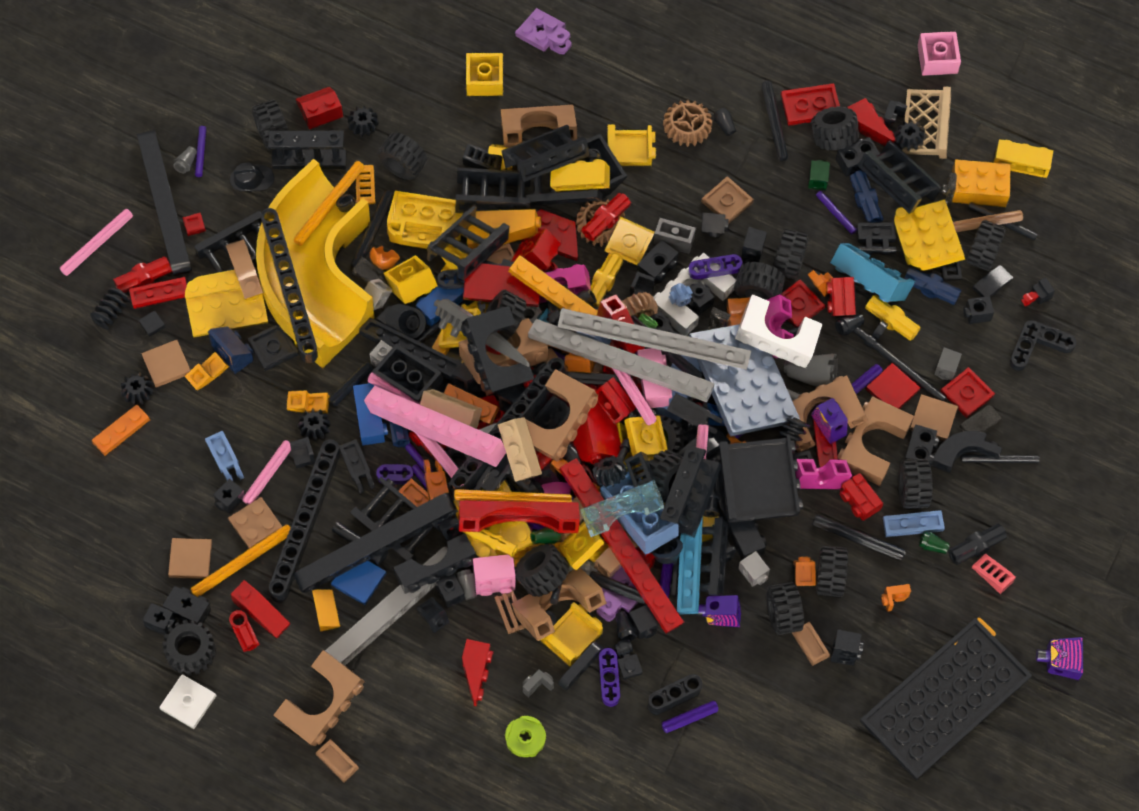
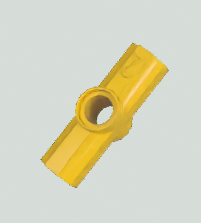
[591,253,623,307]
[865,295,921,341]

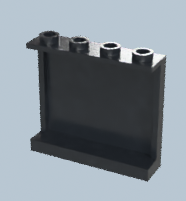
[718,435,803,523]

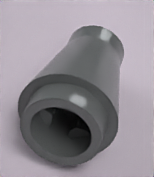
[173,146,197,174]
[456,569,477,600]

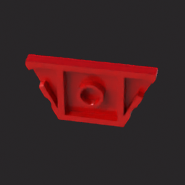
[521,209,578,261]

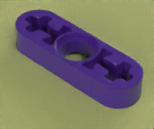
[688,254,742,280]
[599,648,620,707]

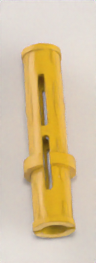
[464,529,518,557]

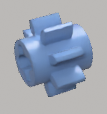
[668,283,693,307]

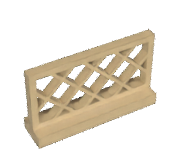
[902,87,951,159]

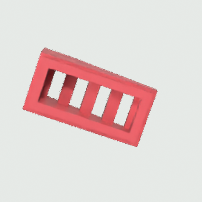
[972,554,1016,594]

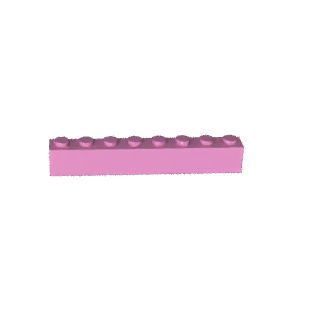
[364,385,506,467]

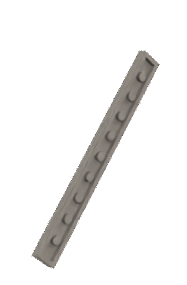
[557,308,751,370]
[528,319,714,402]

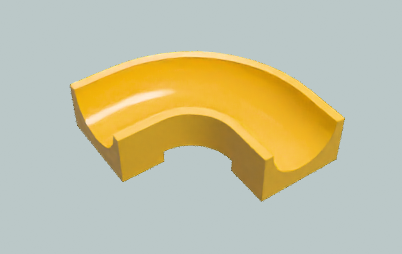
[256,159,374,368]

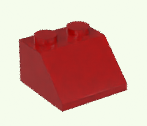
[296,87,343,129]
[510,228,561,271]

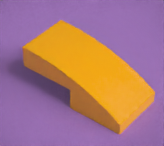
[185,352,229,390]
[287,390,329,413]

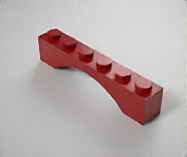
[459,501,580,533]

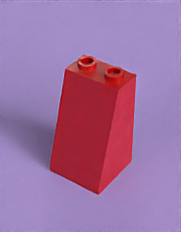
[567,402,621,464]

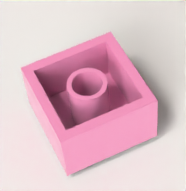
[918,32,961,76]
[473,554,515,596]

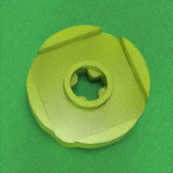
[505,716,546,757]

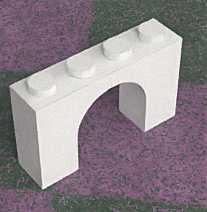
[653,253,736,336]
[735,295,822,368]

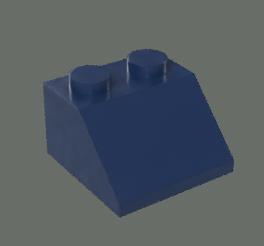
[208,326,253,374]

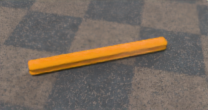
[294,161,364,246]
[454,489,572,502]
[191,524,291,597]

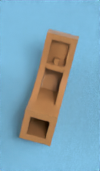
[226,239,263,299]

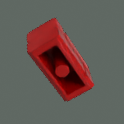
[826,277,856,316]
[595,377,636,425]
[840,473,883,521]

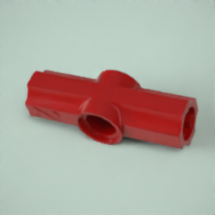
[582,193,631,241]
[113,256,172,293]

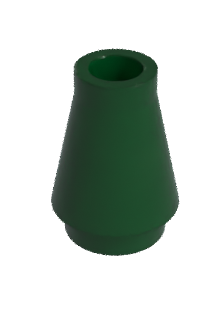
[530,527,561,544]
[919,531,950,554]

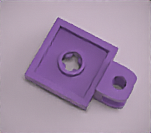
[515,8,572,54]
[597,567,638,622]

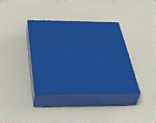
[331,561,387,605]

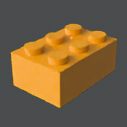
[951,159,1010,207]

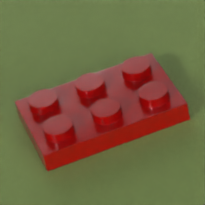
[781,83,840,126]

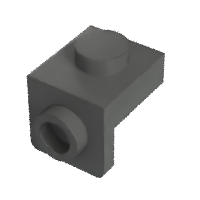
[522,670,554,698]

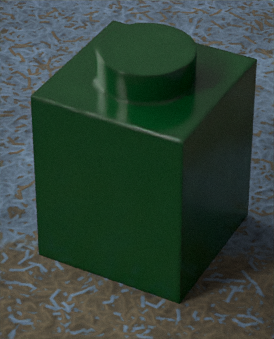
[808,160,830,190]

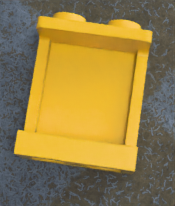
[607,125,656,166]
[541,602,603,667]

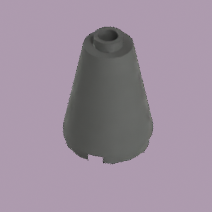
[784,353,838,387]

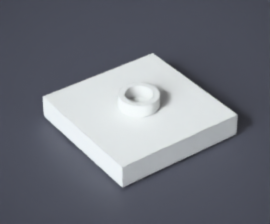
[159,674,216,729]

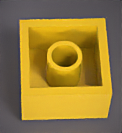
[466,53,503,96]
[384,255,437,304]

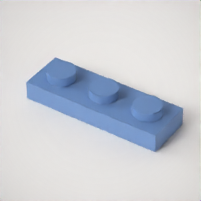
[883,510,945,537]

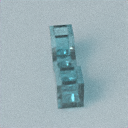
[580,480,664,537]

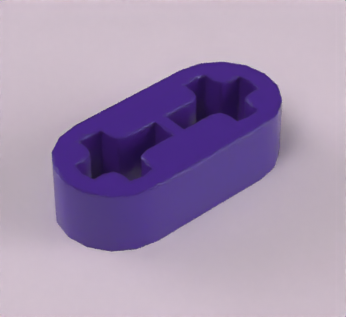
[376,464,414,484]

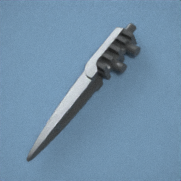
[434,299,530,367]

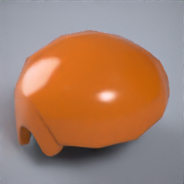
[369,246,400,270]

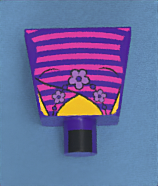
[811,398,848,444]
[695,595,741,627]
[1036,637,1083,680]

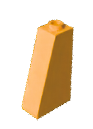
[467,209,541,249]

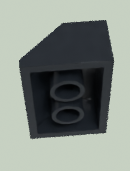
[587,133,627,198]
[372,344,444,402]

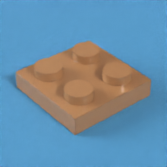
[228,497,282,549]

